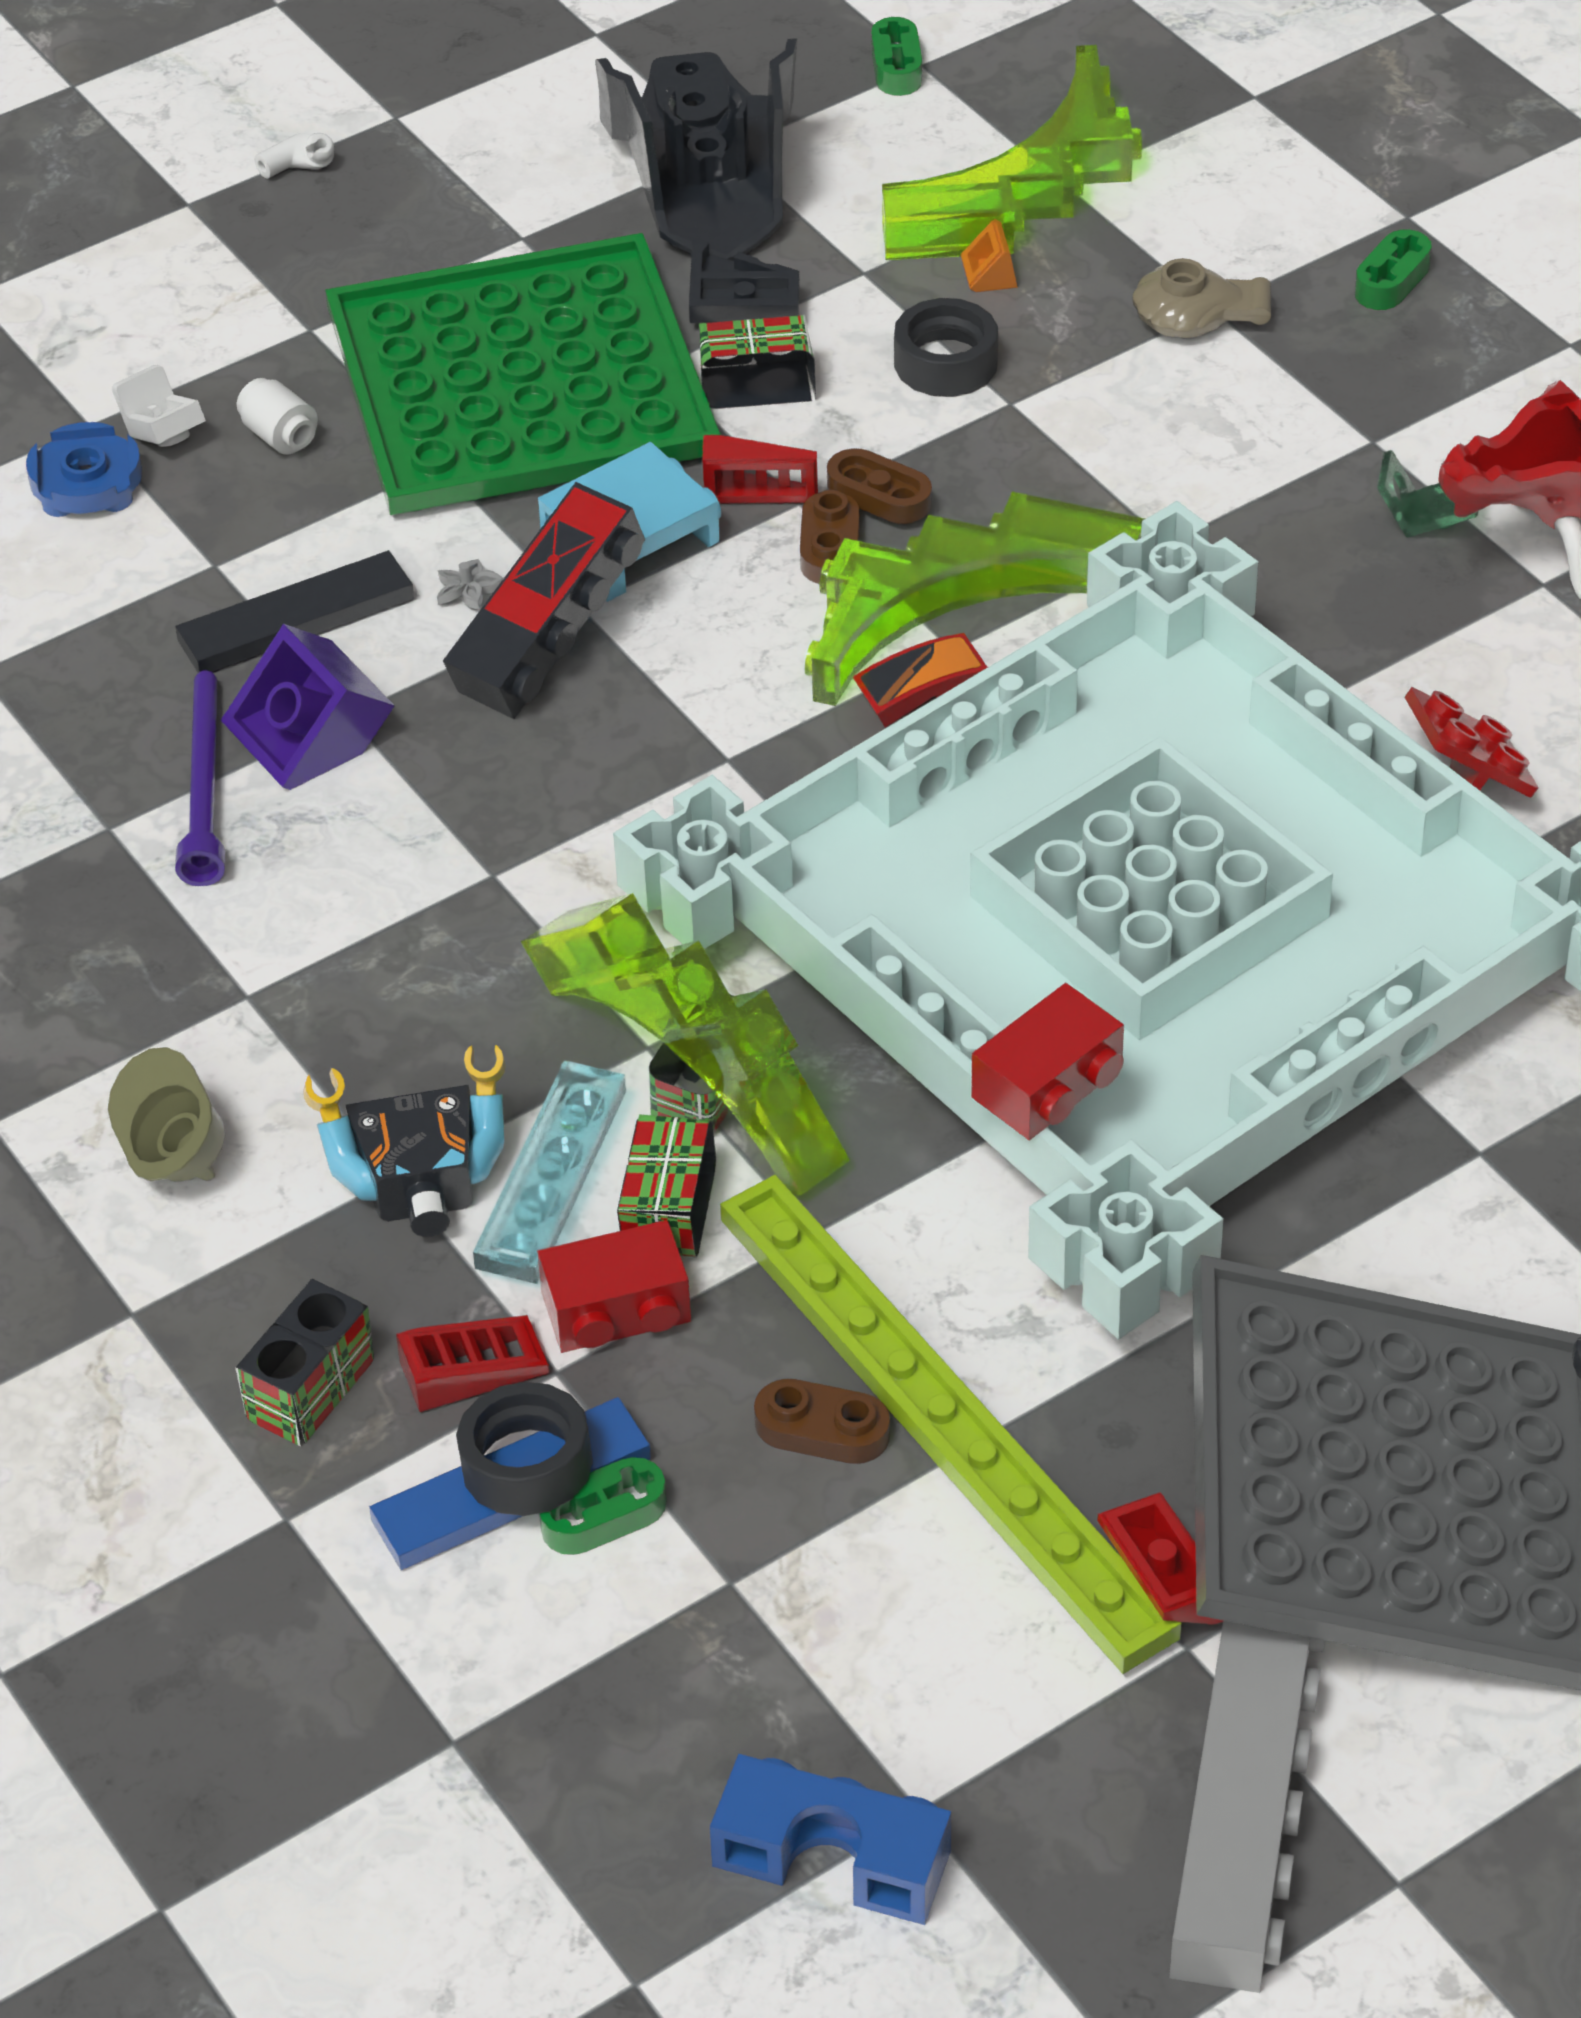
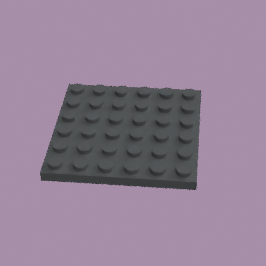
[1192,1255,1581,1691]

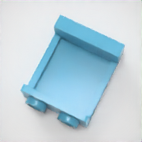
[538,442,721,602]

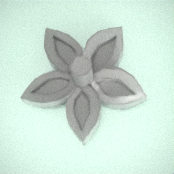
[437,559,504,609]

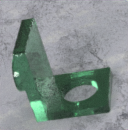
[1377,450,1479,538]

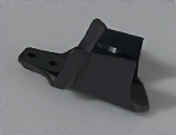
[595,38,797,261]

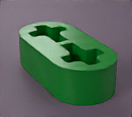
[871,17,922,96]
[1354,229,1432,310]
[539,1457,667,1555]

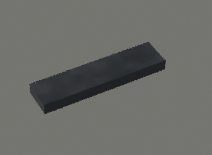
[175,550,414,673]

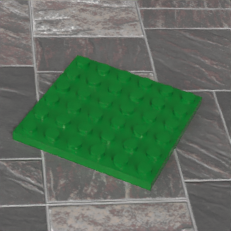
[325,233,720,515]

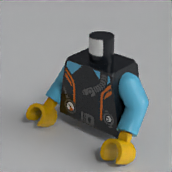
[303,1045,506,1237]

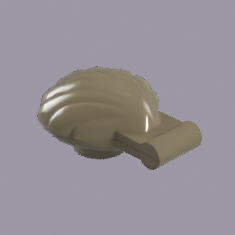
[1132,258,1271,339]

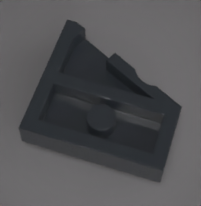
[689,240,800,323]

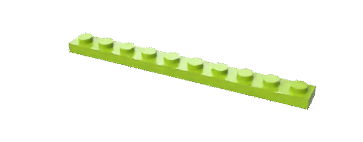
[720,1174,1181,1674]

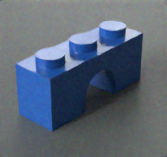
[710,1754,951,1925]

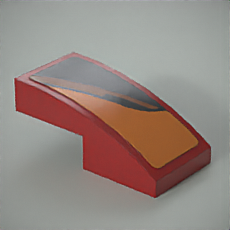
[853,633,988,727]

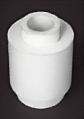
[237,378,318,455]

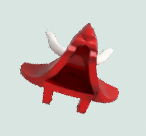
[1438,380,1581,599]

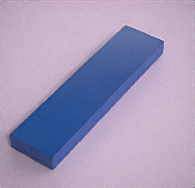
[369,1397,651,1570]

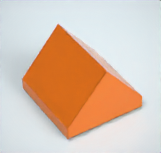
[961,219,1018,292]

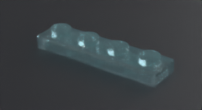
[473,1060,626,1284]

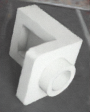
[112,365,206,447]

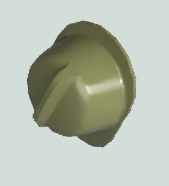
[108,1047,225,1182]

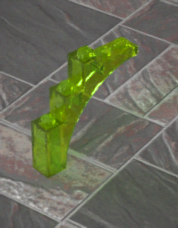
[882,45,1142,260]
[805,491,1145,706]
[520,893,850,1196]

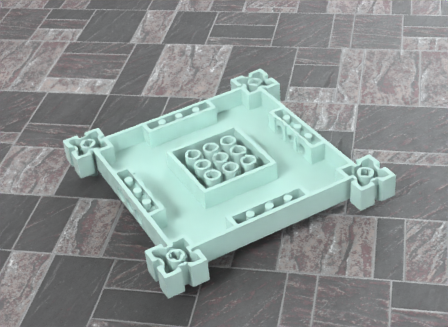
[613,501,1581,1340]

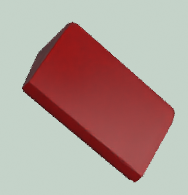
[1097,1492,1223,1624]

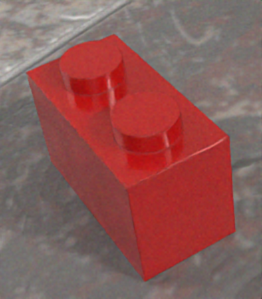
[971,982,1124,1141]
[537,1220,691,1353]

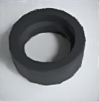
[894,298,998,397]
[456,1382,593,1516]

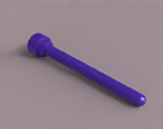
[175,670,225,886]

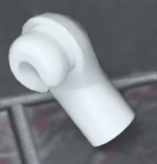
[254,133,334,179]

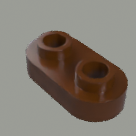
[827,448,932,524]
[800,490,860,585]
[754,1379,890,1464]

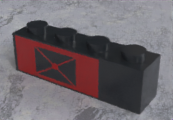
[443,482,645,719]

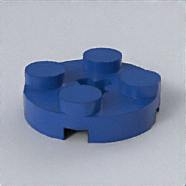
[26,422,142,517]

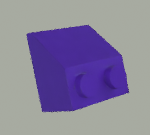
[221,624,395,790]

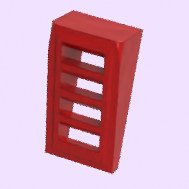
[703,435,818,504]
[396,1315,549,1412]

